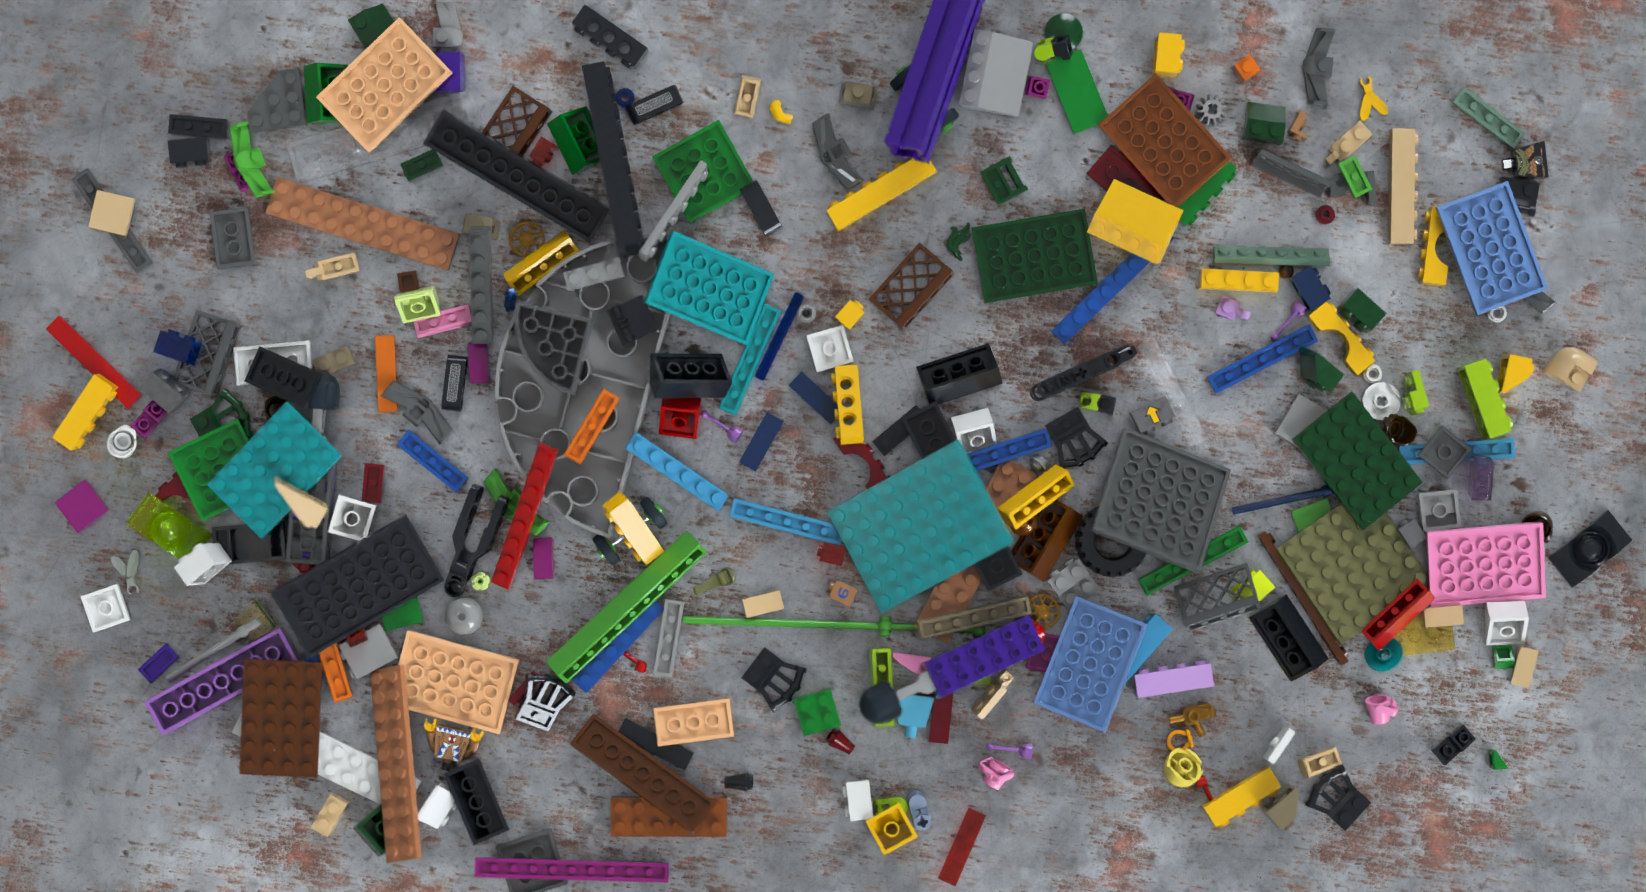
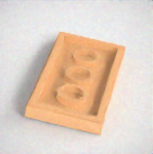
[653,698,734,747]

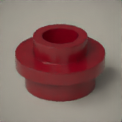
[1316,205,1335,224]

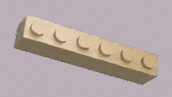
[1387,128,1419,245]

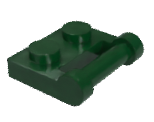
[980,156,1028,206]

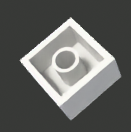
[174,542,232,586]

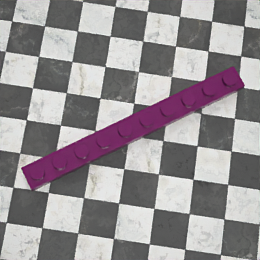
[474,857,669,883]

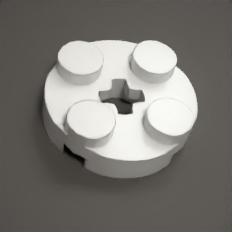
[1361,382,1401,421]

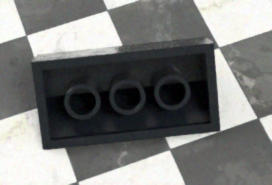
[916,343,1003,405]
[649,353,732,398]
[1249,594,1329,682]
[444,759,509,846]

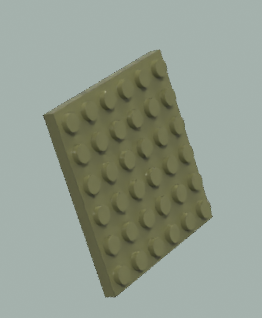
[1275,504,1428,645]

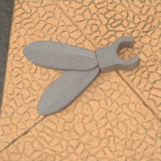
[111,550,140,595]

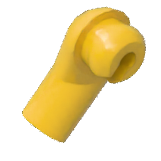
[769,100,793,125]

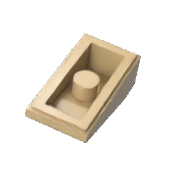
[734,75,762,118]
[742,590,784,618]
[1510,646,1539,688]
[1297,747,1342,778]

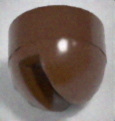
[1278,265,1294,279]

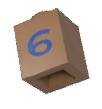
[827,580,858,607]

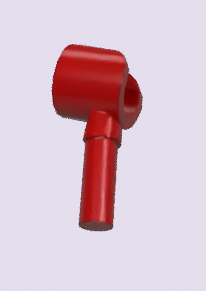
[623,651,647,673]
[1196,775,1213,801]

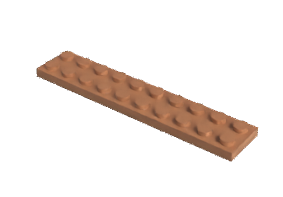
[266,177,460,271]
[914,460,1037,644]
[370,665,422,863]

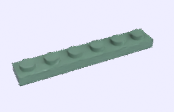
[1213,245,1330,266]

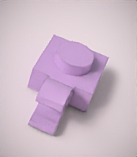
[1215,295,1251,321]

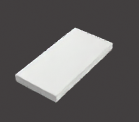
[233,340,313,386]

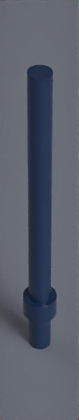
[1232,485,1333,515]

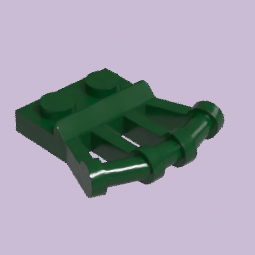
[190,388,254,437]

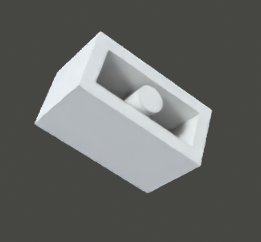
[842,779,873,821]

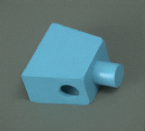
[898,694,934,738]

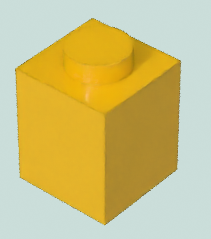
[835,300,865,330]

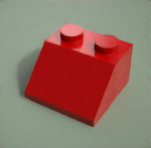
[659,398,702,439]

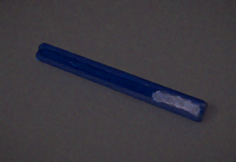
[755,292,804,381]

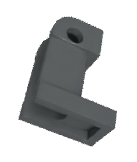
[1327,171,1377,206]

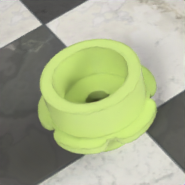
[471,572,490,590]

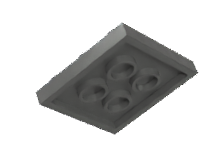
[495,828,568,892]

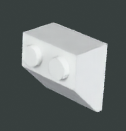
[951,408,997,454]
[328,495,376,541]
[1484,601,1529,645]
[418,782,457,828]

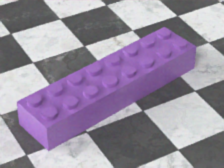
[144,627,302,736]

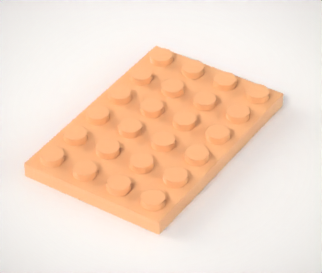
[316,17,452,153]
[398,630,520,734]

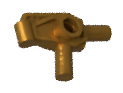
[1169,703,1216,738]

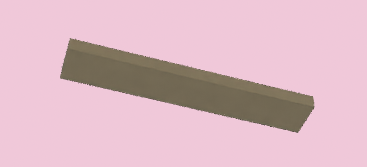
[916,595,1032,640]

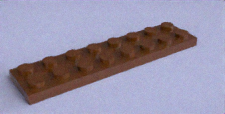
[570,714,716,834]

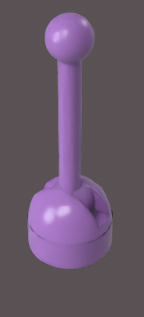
[1271,300,1308,341]
[700,410,744,443]
[986,743,1033,759]

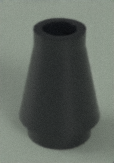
[724,773,753,792]

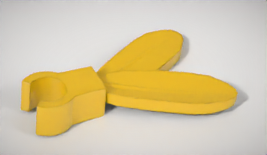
[1359,76,1388,121]

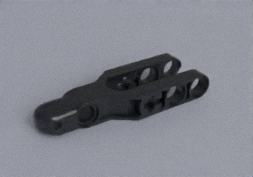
[1030,344,1137,401]
[444,483,510,598]

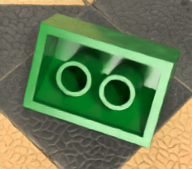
[303,63,348,124]
[547,106,601,175]

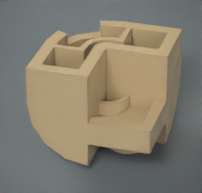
[1542,347,1598,392]

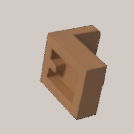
[1287,110,1308,142]

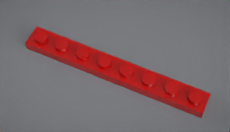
[491,443,558,590]

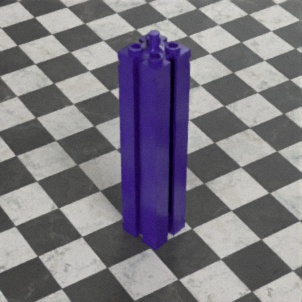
[884,0,985,164]

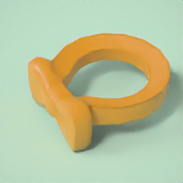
[1167,728,1194,751]

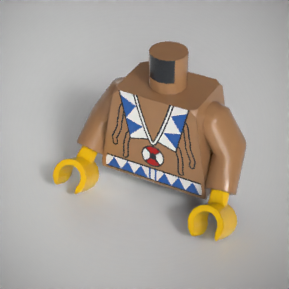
[424,718,484,771]

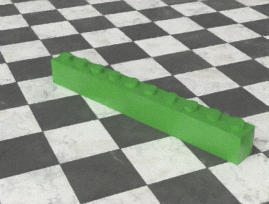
[546,531,707,684]

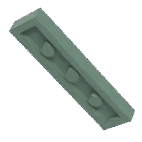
[1452,87,1525,149]

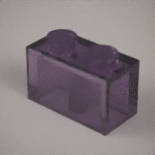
[1468,456,1494,501]

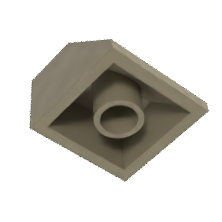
[1262,785,1299,830]

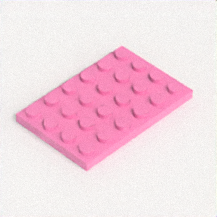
[1426,522,1546,607]

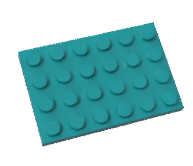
[644,231,774,345]
[207,402,343,539]

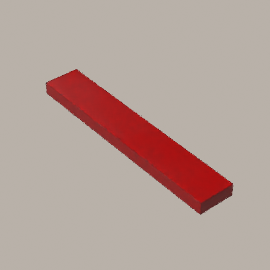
[46,315,142,409]

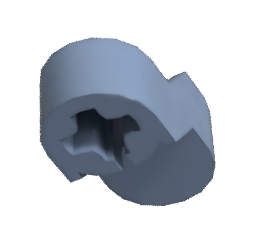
[907,790,931,831]

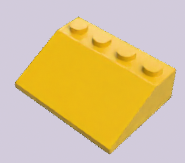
[1087,179,1184,264]

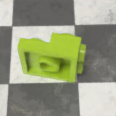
[1401,370,1430,416]

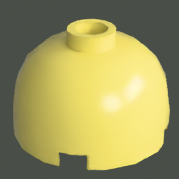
[1163,748,1203,787]

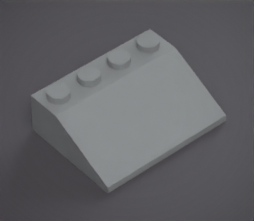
[959,29,1034,117]

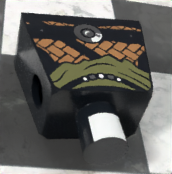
[1501,141,1549,180]

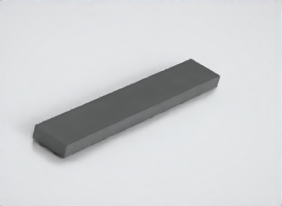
[72,168,153,273]

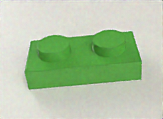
[1337,155,1372,198]

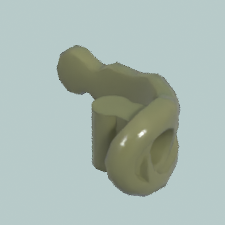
[693,567,736,596]

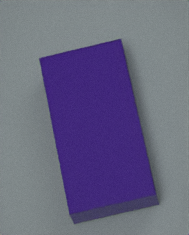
[138,643,180,684]

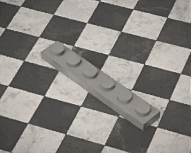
[639,160,709,262]

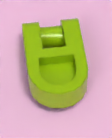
[873,797,908,816]

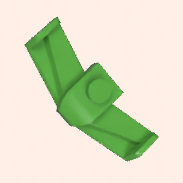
[229,121,275,198]
[483,468,550,536]

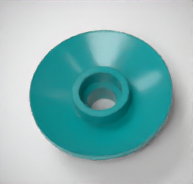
[1365,638,1403,672]

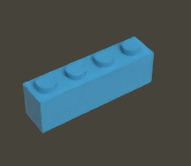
[1125,613,1173,683]

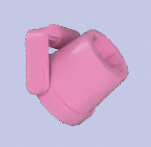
[1365,693,1398,725]
[978,757,1014,790]

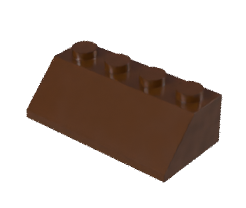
[1011,500,1084,582]

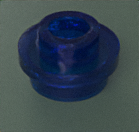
[616,88,635,108]

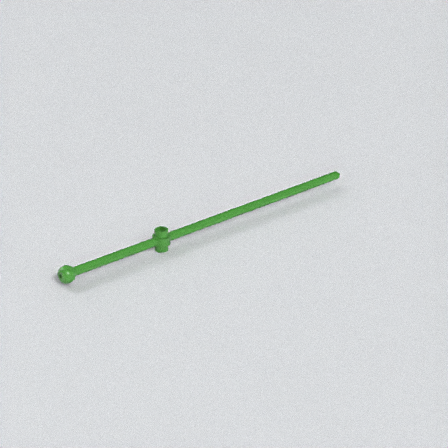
[682,616,985,637]

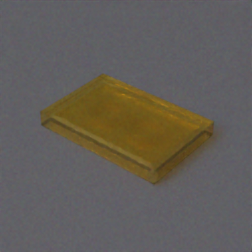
[1395,614,1455,656]

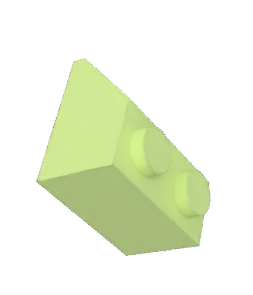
[394,286,441,323]

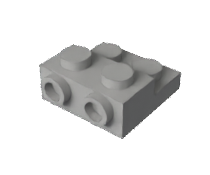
[1417,489,1461,533]
[1047,558,1101,612]

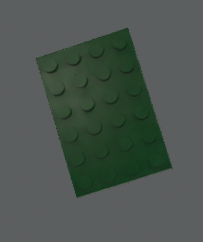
[971,209,1098,304]
[1292,392,1423,530]

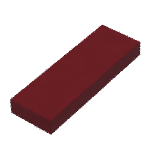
[929,692,953,744]

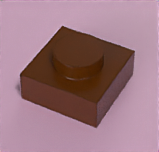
[397,270,420,293]

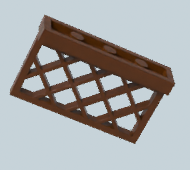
[482,86,552,156]
[869,242,954,331]

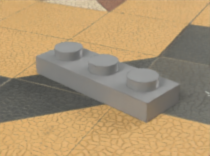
[563,257,624,291]

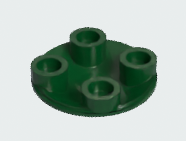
[1045,13,1083,49]

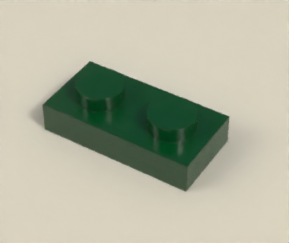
[400,150,443,182]

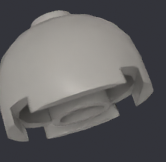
[445,597,483,635]

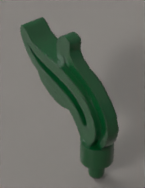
[946,222,971,261]

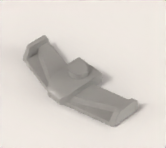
[433,0,463,53]

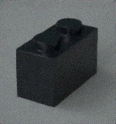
[168,137,212,168]

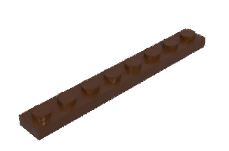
[1256,531,1349,665]

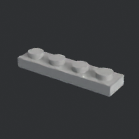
[653,599,685,678]

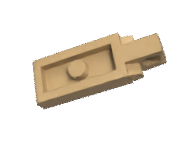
[1324,121,1373,166]
[305,252,360,281]
[971,669,1014,719]

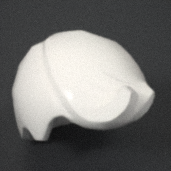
[106,425,137,459]

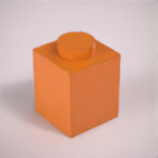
[1231,54,1261,84]

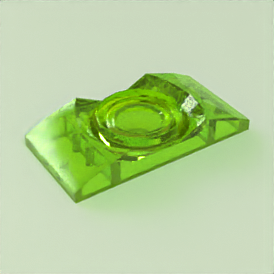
[126,492,212,559]

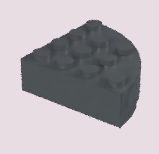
[515,301,594,396]

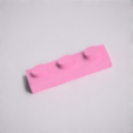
[413,304,472,338]

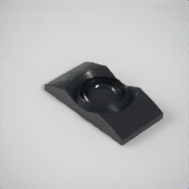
[1548,510,1632,588]
[212,521,287,565]

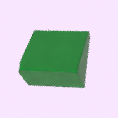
[1492,645,1515,669]
[1489,749,1508,770]

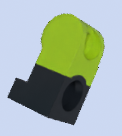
[1034,35,1073,61]
[1078,392,1116,416]

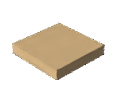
[88,190,136,236]

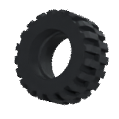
[1075,506,1148,577]

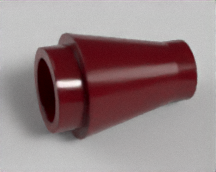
[825,729,855,755]

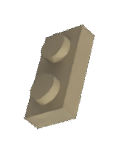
[312,345,356,374]

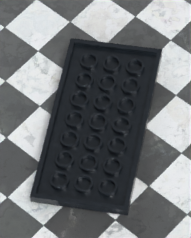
[270,514,444,659]

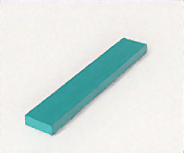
[718,303,782,416]

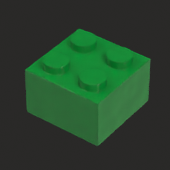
[793,688,841,736]

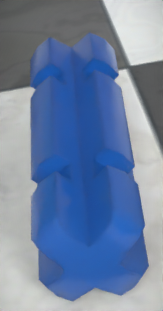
[504,287,518,312]

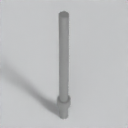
[165,618,261,683]

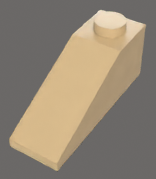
[274,477,328,528]

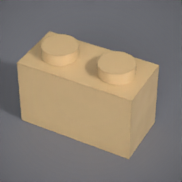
[310,793,350,837]

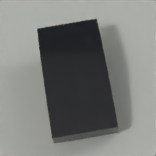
[1431,724,1476,765]

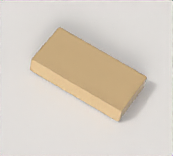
[1423,605,1464,628]

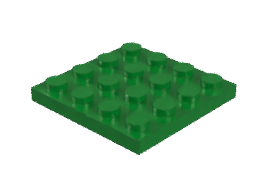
[652,120,753,224]
[167,419,249,522]

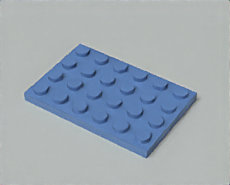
[1436,181,1548,316]
[1034,596,1148,732]

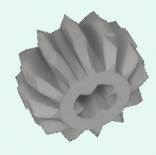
[1195,94,1228,127]

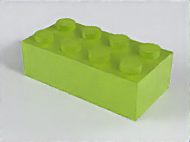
[1457,358,1513,440]

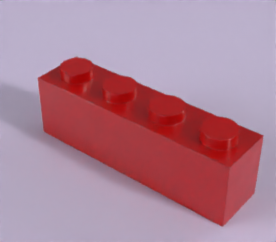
[1361,578,1436,651]

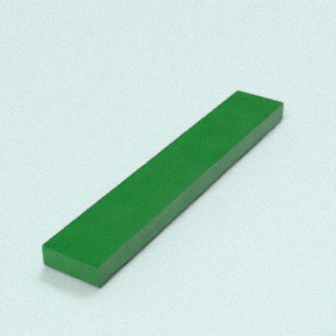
[1138,525,1249,596]

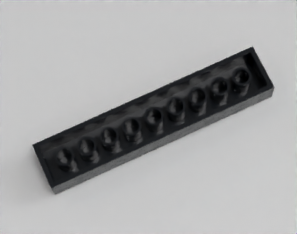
[582,61,645,258]
[423,109,610,243]
[901,401,1023,592]

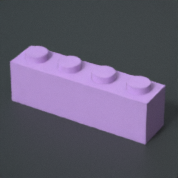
[1133,660,1214,698]

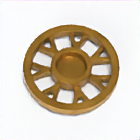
[509,221,545,257]
[1029,594,1060,630]

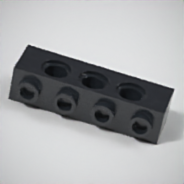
[572,4,649,69]

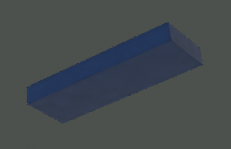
[789,371,838,424]
[739,412,784,472]

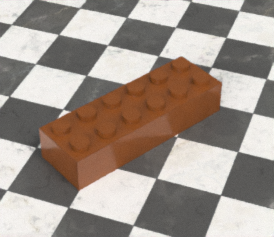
[610,796,727,837]

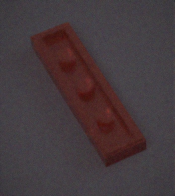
[938,807,986,886]

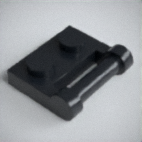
[1499,177,1540,217]

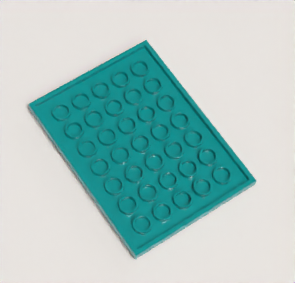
[827,439,1014,613]

